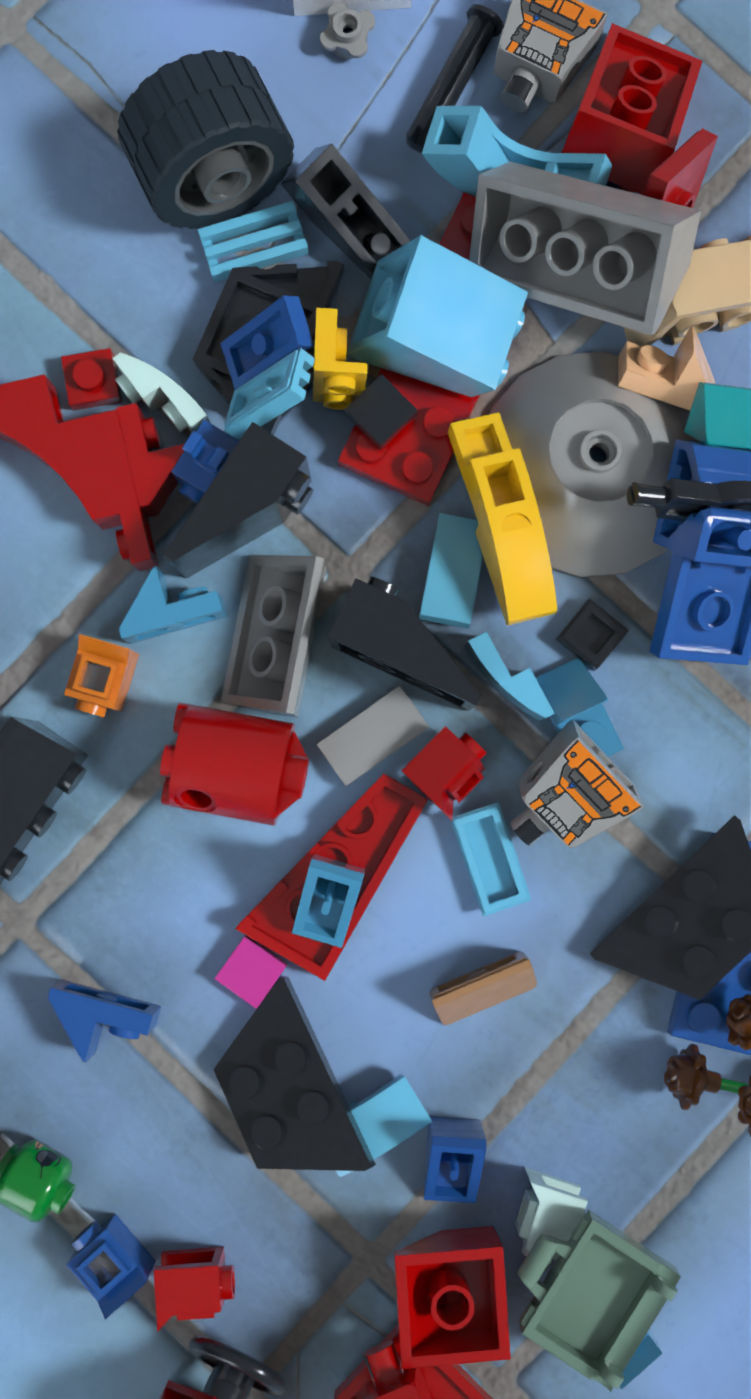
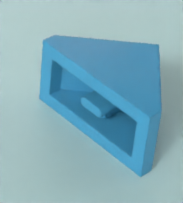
[292,854,365,948]

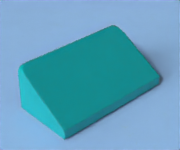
[684,382,751,449]

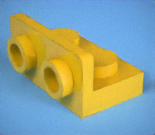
[313,308,368,410]

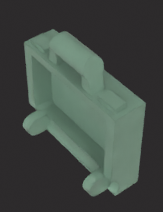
[517,1209,681,1392]

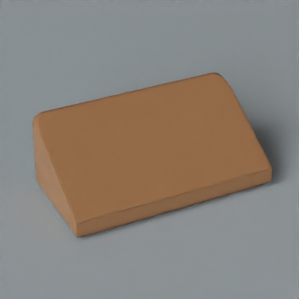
[429,951,537,1025]

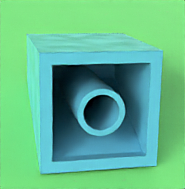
[346,235,528,397]

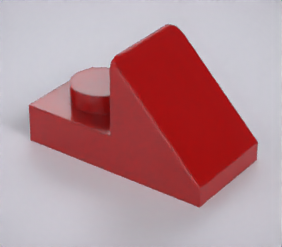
[116,403,184,517]

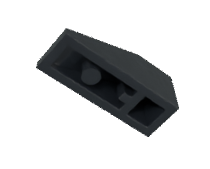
[280,143,410,280]

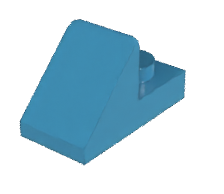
[119,566,228,644]
[536,658,624,757]

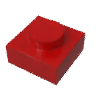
[61,348,123,411]

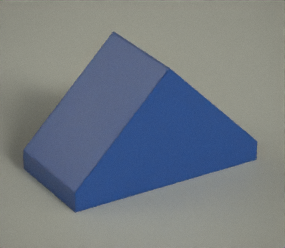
[424,1116,486,1203]

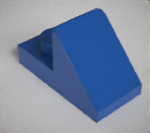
[220,295,314,390]
[48,980,161,1063]

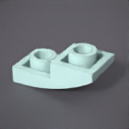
[112,352,211,433]

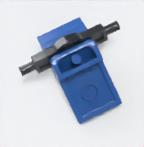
[627,439,751,665]

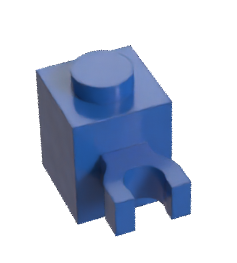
[171,420,239,505]

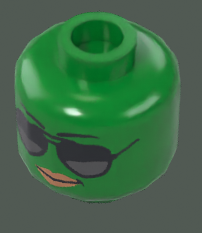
[0,1139,76,1223]

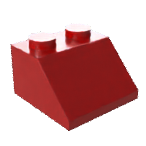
[394,1226,511,1369]

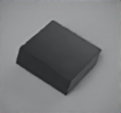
[345,374,418,450]
[556,598,629,671]

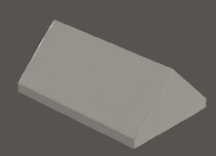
[221,555,327,718]

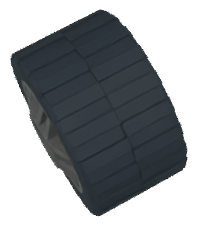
[117,50,294,229]

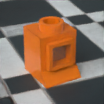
[64,634,140,717]

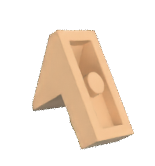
[618,326,715,411]

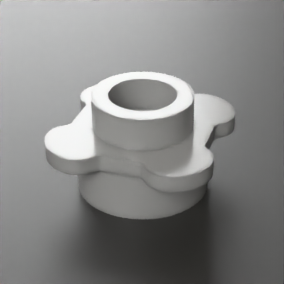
[320,2,375,59]

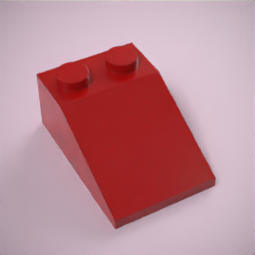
[561,23,703,195]

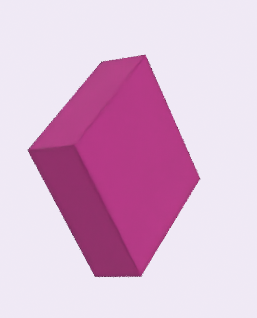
[214,935,287,1009]

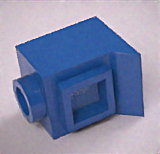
[66,1214,156,1320]

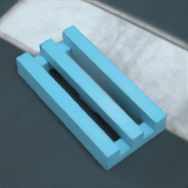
[198,201,309,283]
[224,348,315,440]

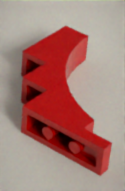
[0,374,160,572]

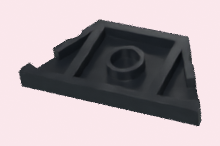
[193,261,344,435]
[590,815,751,1000]
[213,978,376,1171]

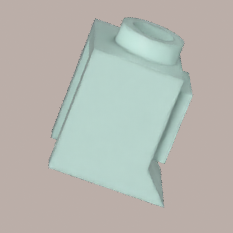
[515,1167,588,1264]

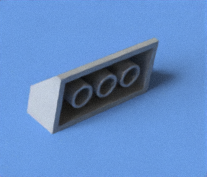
[469,162,702,336]

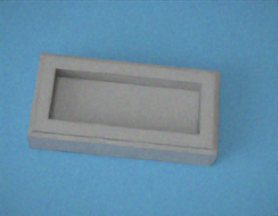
[316,686,429,786]

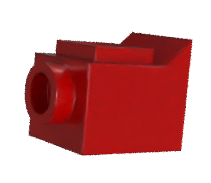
[401,726,487,821]
[154,1246,235,1332]

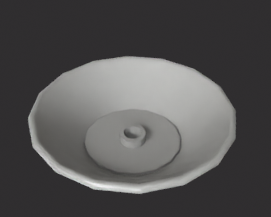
[489,351,702,577]

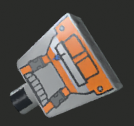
[493,0,608,113]
[510,719,644,848]

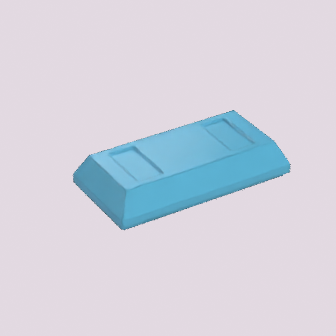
[450,802,532,917]

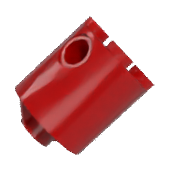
[160,702,309,826]

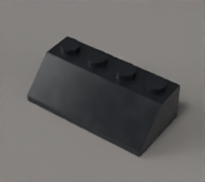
[0,717,88,885]

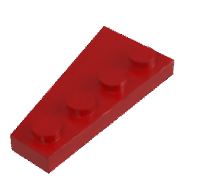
[235,773,428,981]

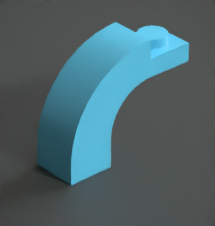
[422,106,612,197]

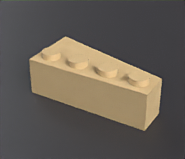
[623,236,751,346]

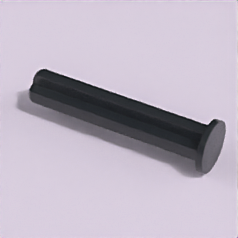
[406,4,504,154]

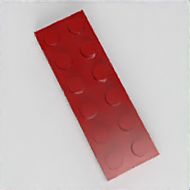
[338,192,481,506]

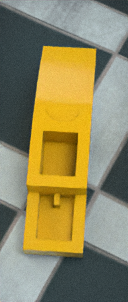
[448,412,558,626]

